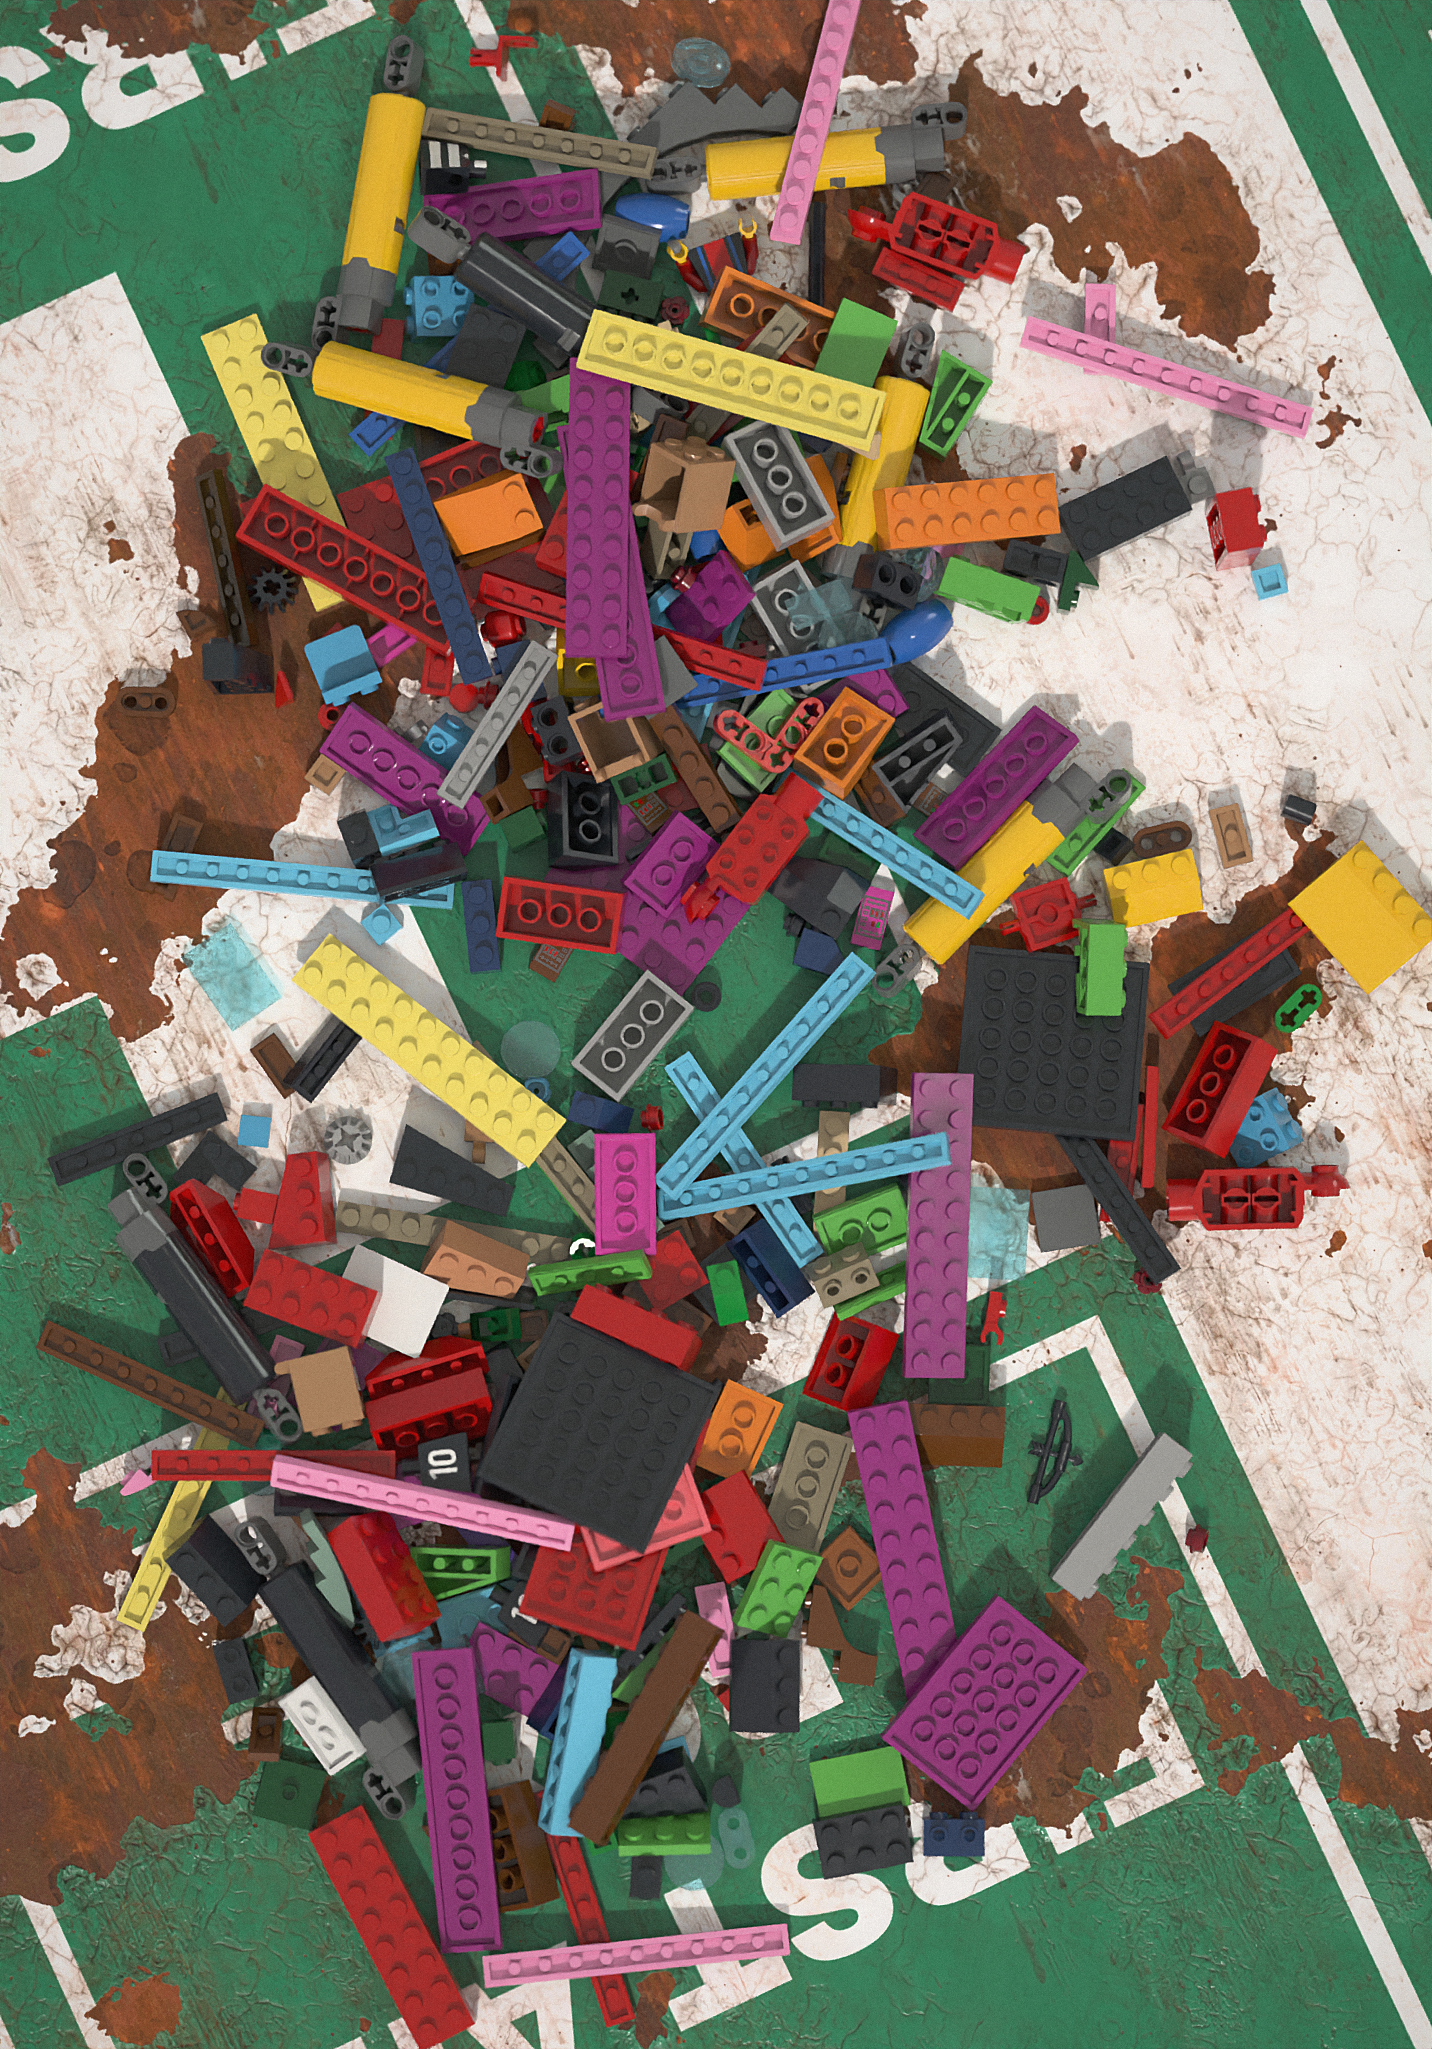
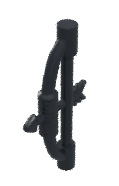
[1027,1399,1083,1505]

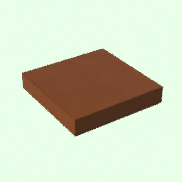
[815,1525,882,1611]

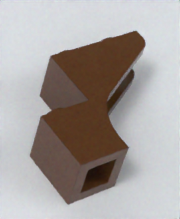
[479,721,544,825]
[800,1584,878,1687]

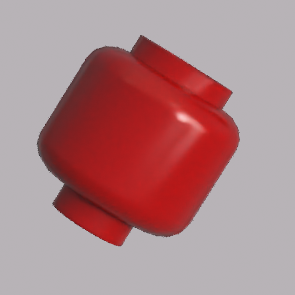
[480,609,527,649]

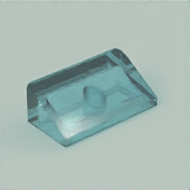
[784,578,853,630]

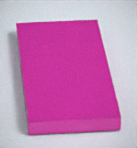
[594,1133,656,1256]

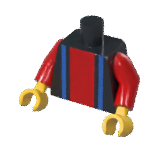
[667,216,759,297]

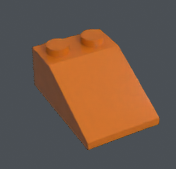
[787,454,843,564]
[432,469,543,557]
[793,686,895,801]

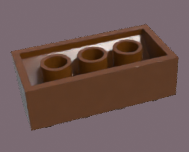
[882,1402,1005,1468]
[488,1779,561,1913]

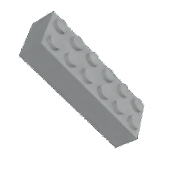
[1048,1432,1193,1601]

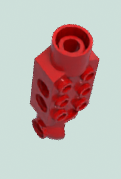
[847,192,1027,286]
[680,772,825,925]
[1166,1165,1351,1231]

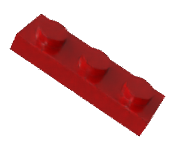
[871,247,965,313]

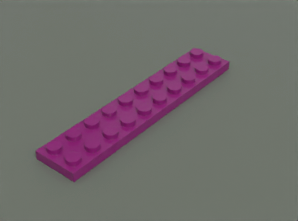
[565,358,631,658]
[556,425,666,722]
[902,1072,974,1378]
[847,1399,957,1701]
[411,1646,503,1953]

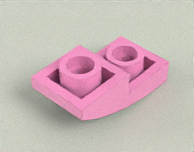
[120,1464,157,1496]

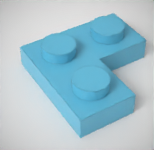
[367,803,440,857]

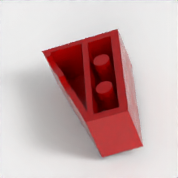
[268,1151,337,1252]

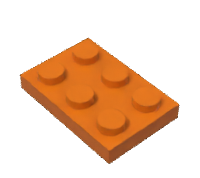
[696,1379,784,1479]

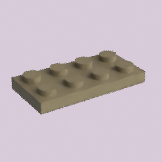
[768,1421,854,1553]

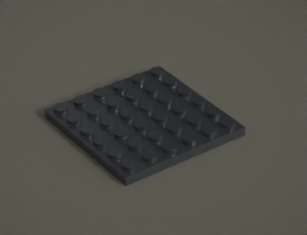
[957,945,1150,1143]
[476,1311,721,1555]

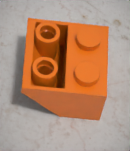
[716,498,785,573]

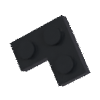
[172,1130,258,1192]

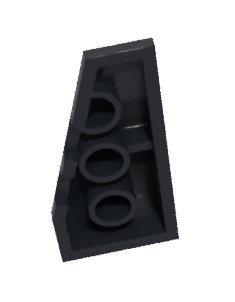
[767,855,872,940]

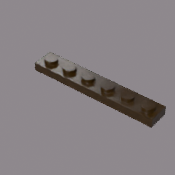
[194,469,259,648]

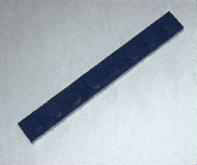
[384,447,493,686]

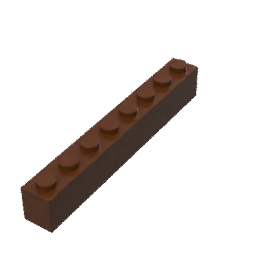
[567,1610,725,1846]

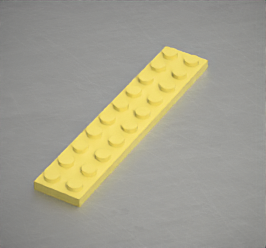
[577,309,887,451]
[201,313,347,612]
[292,933,566,1169]

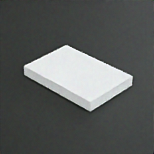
[278,1676,367,1776]

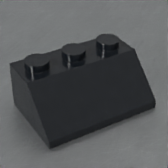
[547,771,619,872]
[369,839,468,905]
[162,1513,268,1627]
[729,1639,800,1733]

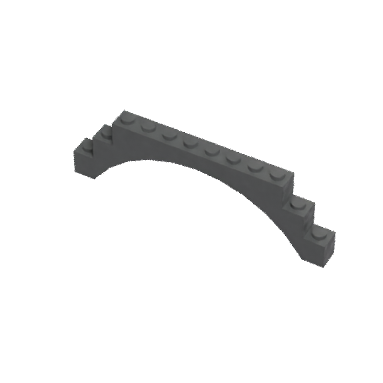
[522,80,803,371]

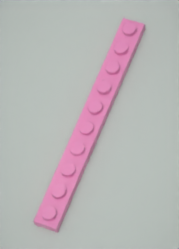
[770,0,862,245]
[1019,316,1314,439]
[270,1454,575,1551]
[482,1924,790,1988]

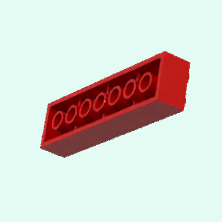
[235,483,478,658]
[308,1803,477,2049]

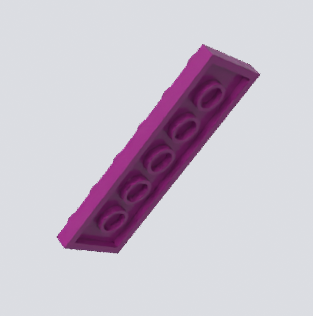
[423,168,603,253]
[319,702,491,857]
[912,705,1080,872]

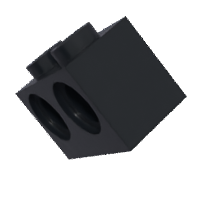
[1001,538,1069,588]
[851,551,923,610]
[530,695,585,767]
[212,1636,262,1705]

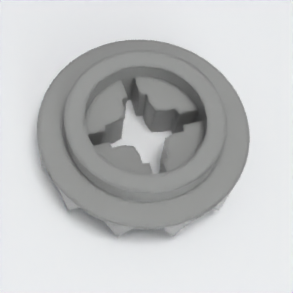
[324,1116,372,1165]

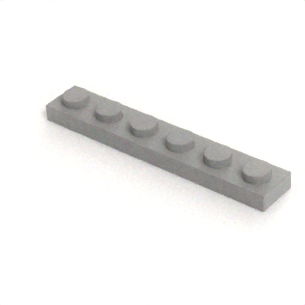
[436,640,558,810]

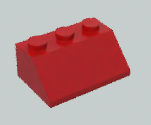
[802,1312,900,1412]
[699,1469,786,1584]

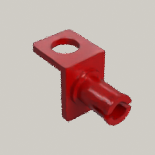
[469,35,538,82]

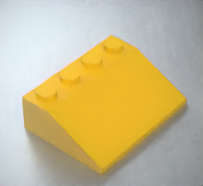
[1288,840,1432,995]

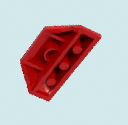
[169,1178,255,1298]
[364,1335,490,1401]

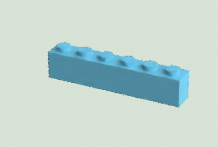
[538,1648,617,1837]

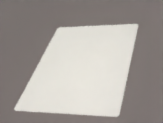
[342,1244,449,1358]

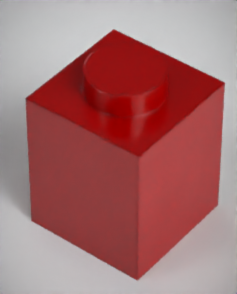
[233,1187,279,1225]

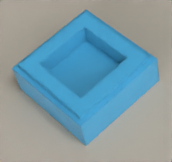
[238,1115,272,1148]

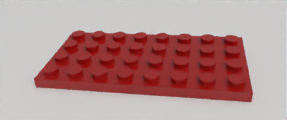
[518,1419,711,1652]

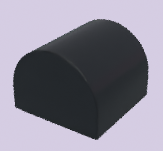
[1280,794,1317,827]
[712,1773,741,1808]

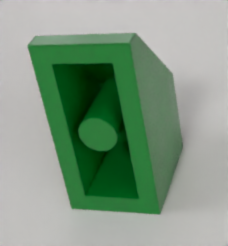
[706,1260,749,1326]

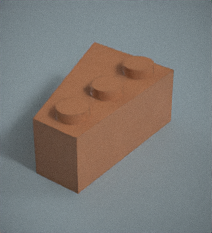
[420,1220,530,1299]

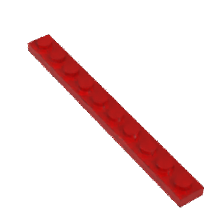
[476,571,769,692]

